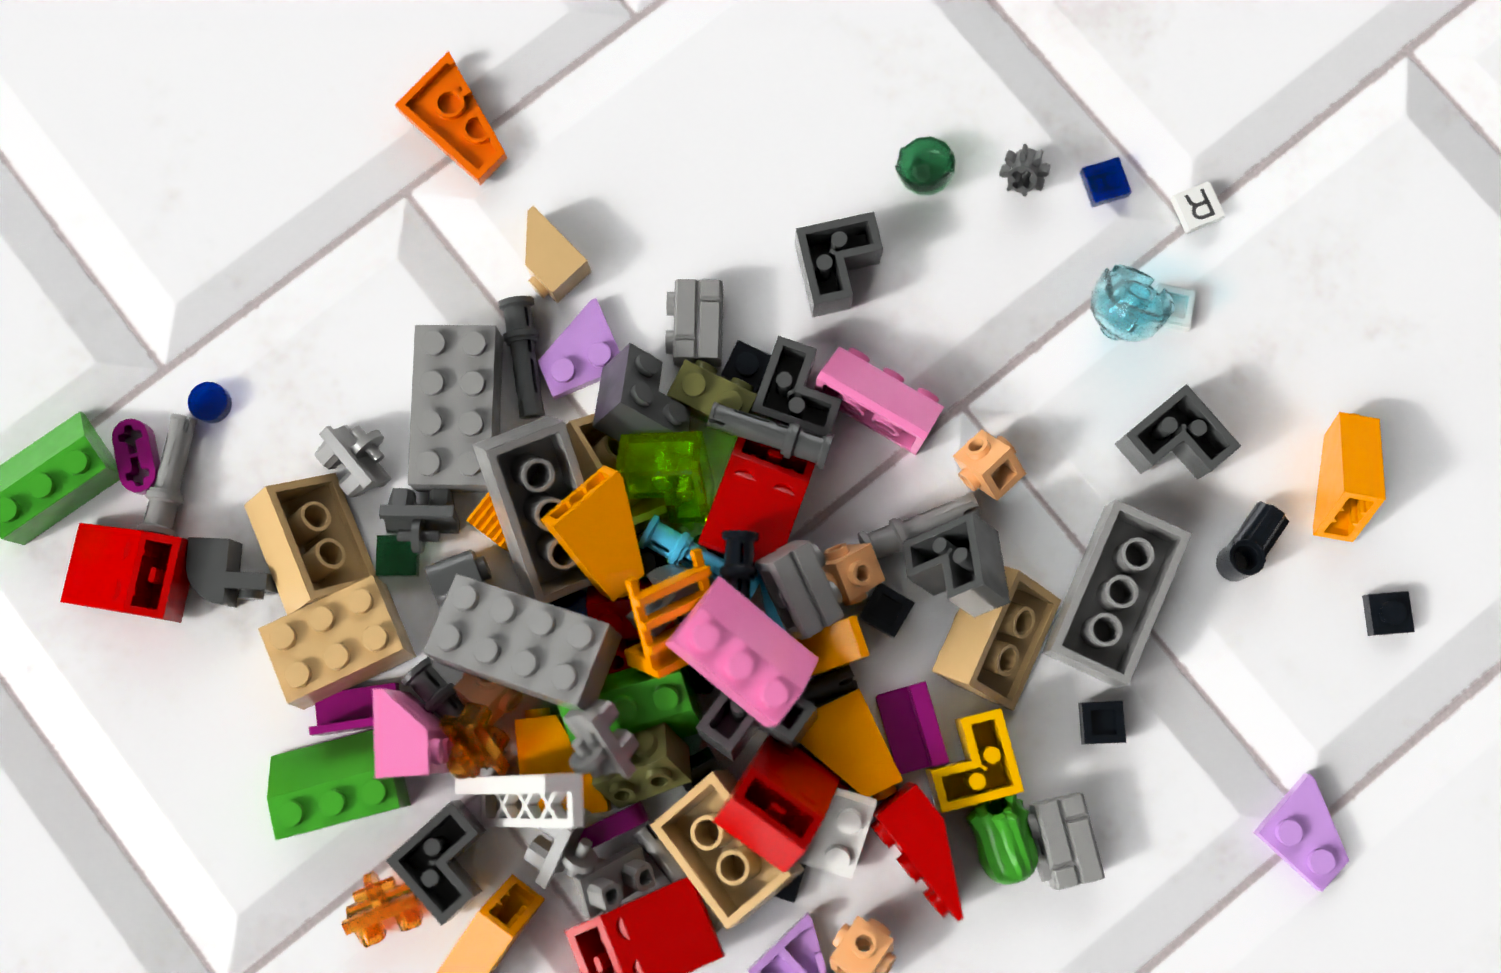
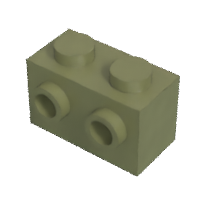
[667,359,757,438]
[592,722,692,809]

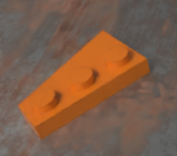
[395,51,507,185]

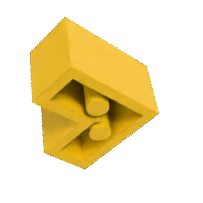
[925,708,1024,813]

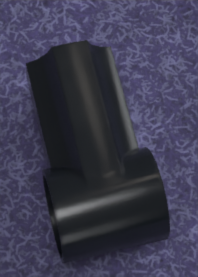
[1216,501,1290,581]

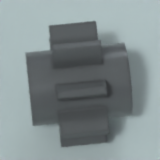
[999,144,1051,197]

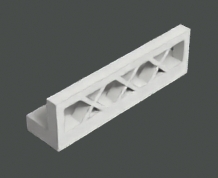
[455,773,584,828]

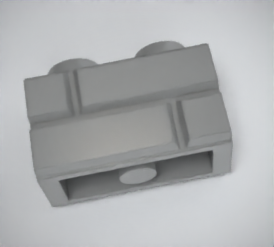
[665,279,723,367]
[755,540,844,640]
[1028,793,1105,890]

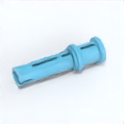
[638,514,761,599]

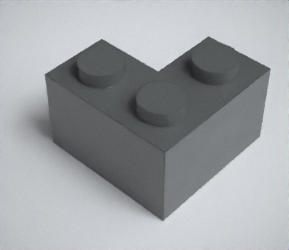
[794,212,883,317]
[751,335,842,436]
[593,343,691,464]
[1115,384,1241,480]
[902,512,1010,617]
[696,692,817,762]
[386,800,487,926]

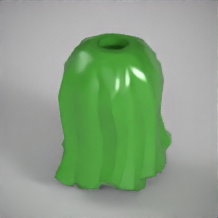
[965,794,1038,885]

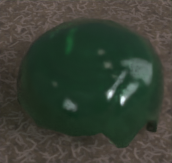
[895,136,956,196]

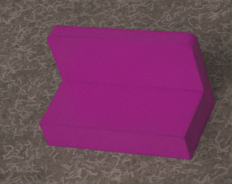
[875,681,949,774]
[309,682,400,736]

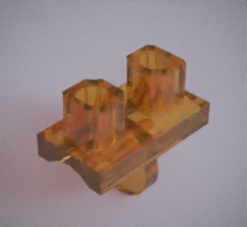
[439,702,510,779]
[341,871,423,948]

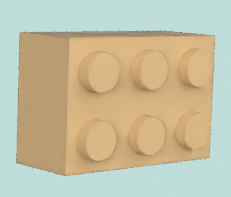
[258,575,416,710]
[650,769,805,930]

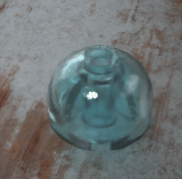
[1091,264,1175,342]

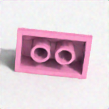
[814,346,944,455]
[665,576,819,727]
[373,688,460,778]

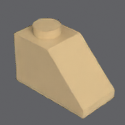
[525,206,591,303]

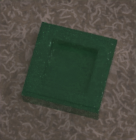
[376,535,420,577]

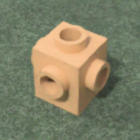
[953,429,1026,501]
[822,543,885,606]
[453,673,523,727]
[830,916,896,973]

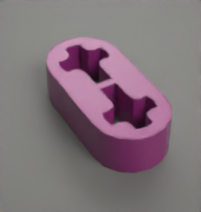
[112,419,160,495]
[578,801,650,848]

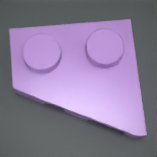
[1253,773,1349,892]

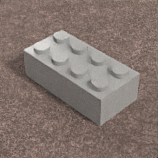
[408,325,503,493]
[472,416,592,603]
[1042,499,1192,687]
[423,574,622,710]

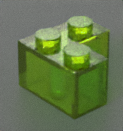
[615,431,715,523]

